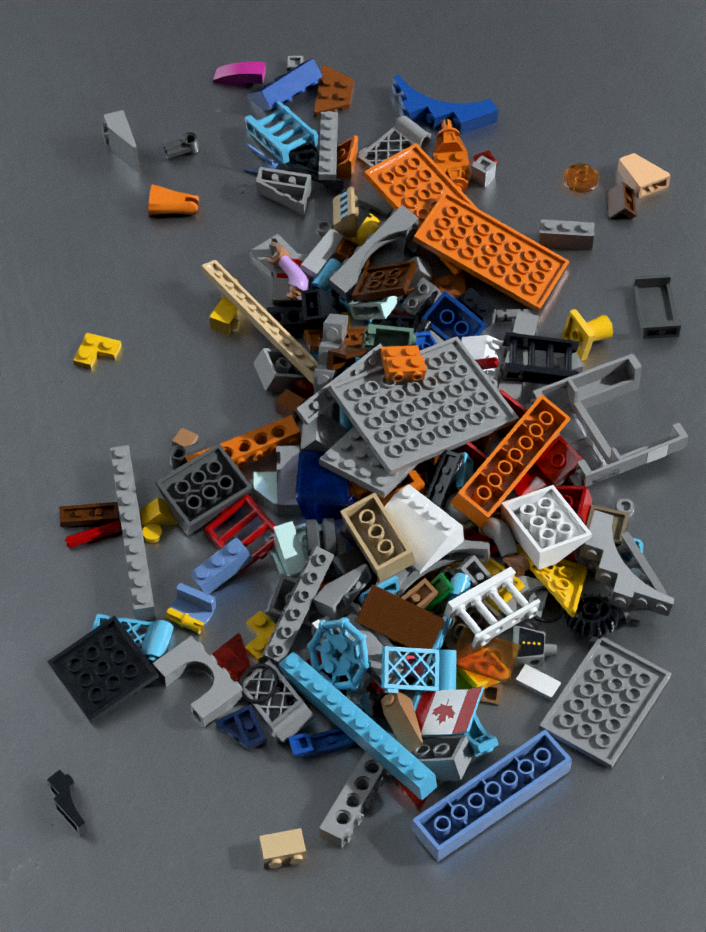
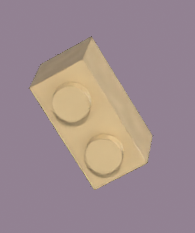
[259,828,306,869]

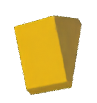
[140,497,178,528]

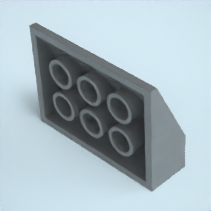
[155,443,253,536]

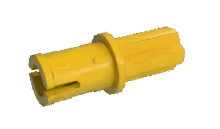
[165,608,205,634]

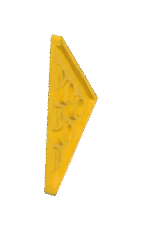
[516,544,588,617]

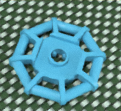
[307,617,371,690]

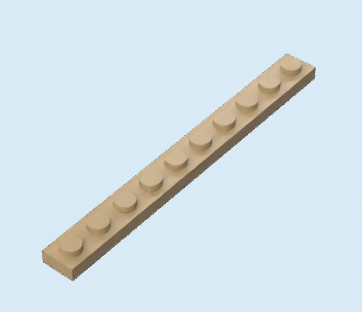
[200,260,318,385]

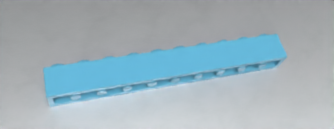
[279,651,437,800]

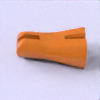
[148,184,199,216]

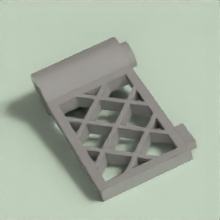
[358,116,431,168]
[242,659,316,744]

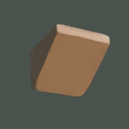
[479,684,503,705]

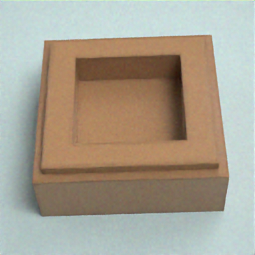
[172,428,198,447]

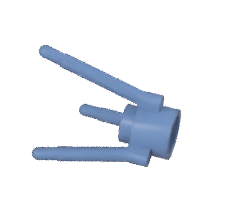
[244,144,280,174]

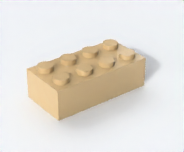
[340,493,415,582]

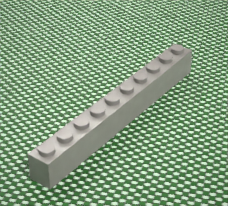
[110,445,156,621]

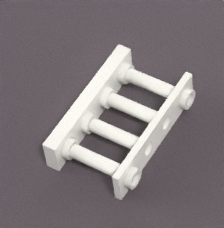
[445,567,541,648]

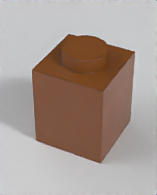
[275,389,305,421]

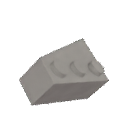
[256,167,312,216]
[276,446,305,516]

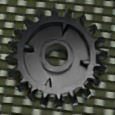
[564,593,619,639]

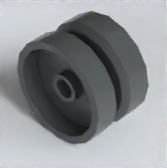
[305,518,338,558]

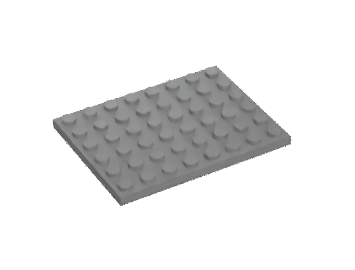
[329,336,519,475]

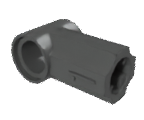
[163,132,199,159]
[170,442,207,470]

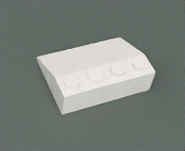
[385,484,464,574]
[501,485,592,570]

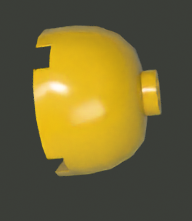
[351,213,381,246]

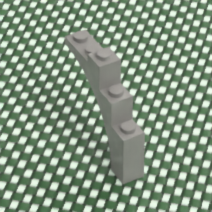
[313,314,348,419]
[580,510,675,616]
[375,540,490,597]

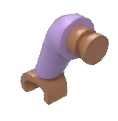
[265,242,308,302]

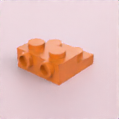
[380,345,427,382]

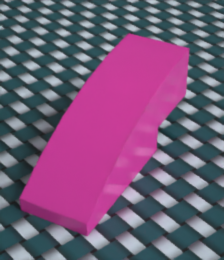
[213,62,266,87]

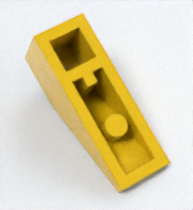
[209,278,239,336]

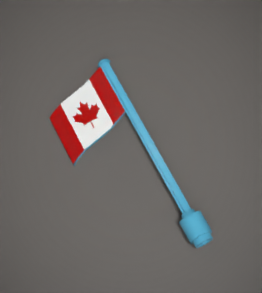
[412,573,484,737]

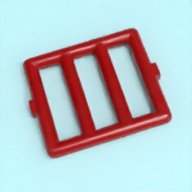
[203,494,276,573]

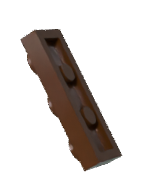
[59,502,119,527]

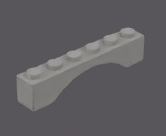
[329,205,419,300]

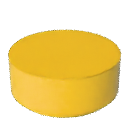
[142,523,162,543]

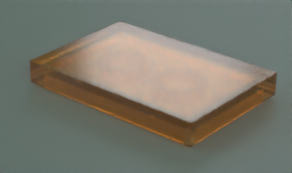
[454,627,521,684]

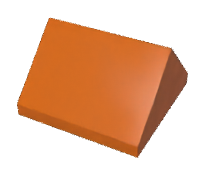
[336,135,358,179]

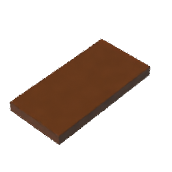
[354,584,445,656]

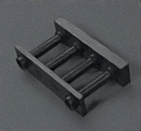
[502,332,579,387]

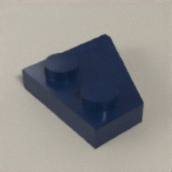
[215,704,267,750]

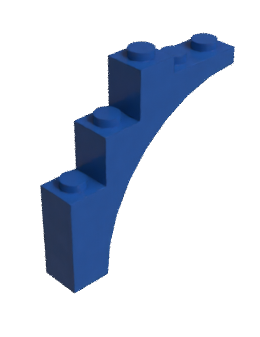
[391,75,498,135]

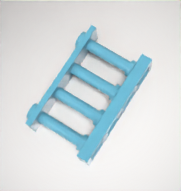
[245,101,319,164]

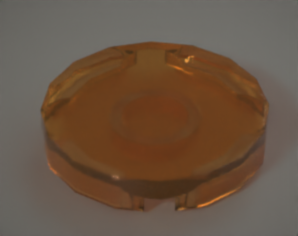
[564,163,599,193]

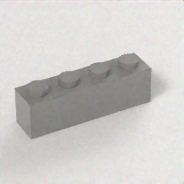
[333,613,405,692]

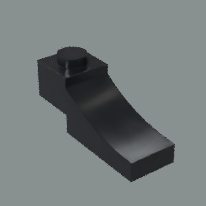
[47,770,87,837]

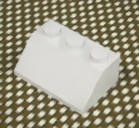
[460,335,503,383]

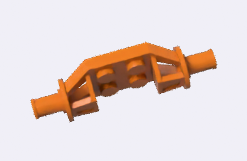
[433,119,471,193]

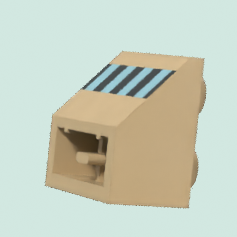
[333,186,359,237]

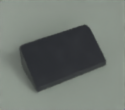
[360,691,389,718]

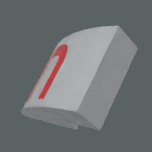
[272,253,310,304]

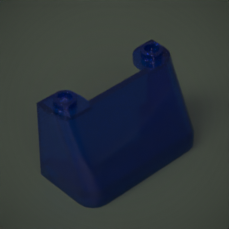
[296,450,356,525]

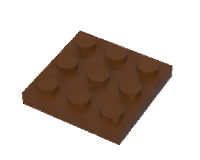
[352,261,417,302]

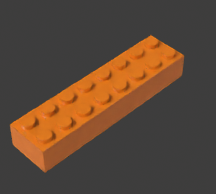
[450,394,571,528]

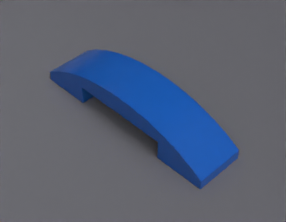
[288,728,357,757]

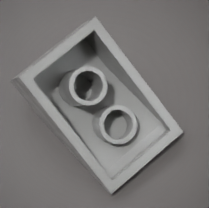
[102,110,140,171]
[253,348,311,392]
[411,735,473,782]

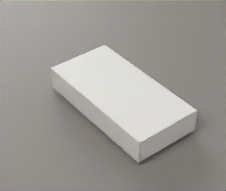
[515,664,561,701]

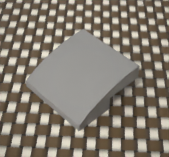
[358,182,392,218]

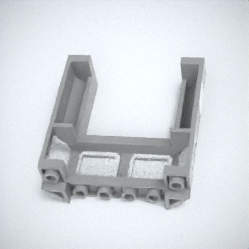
[525,353,689,487]

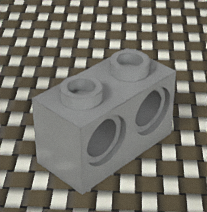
[400,277,442,322]

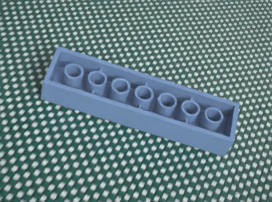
[412,729,572,862]

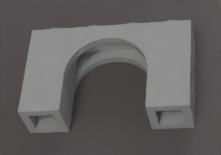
[152,636,243,728]

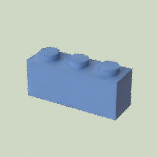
[189,537,253,595]

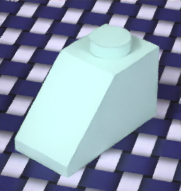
[250,471,278,514]

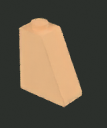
[617,153,671,199]

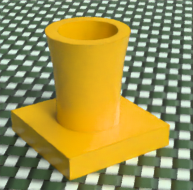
[561,309,613,361]

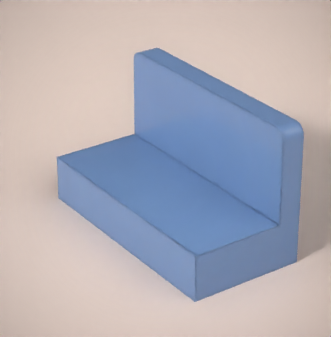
[171,583,216,626]

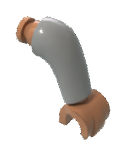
[478,517,530,576]

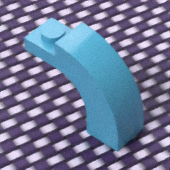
[461,712,499,757]

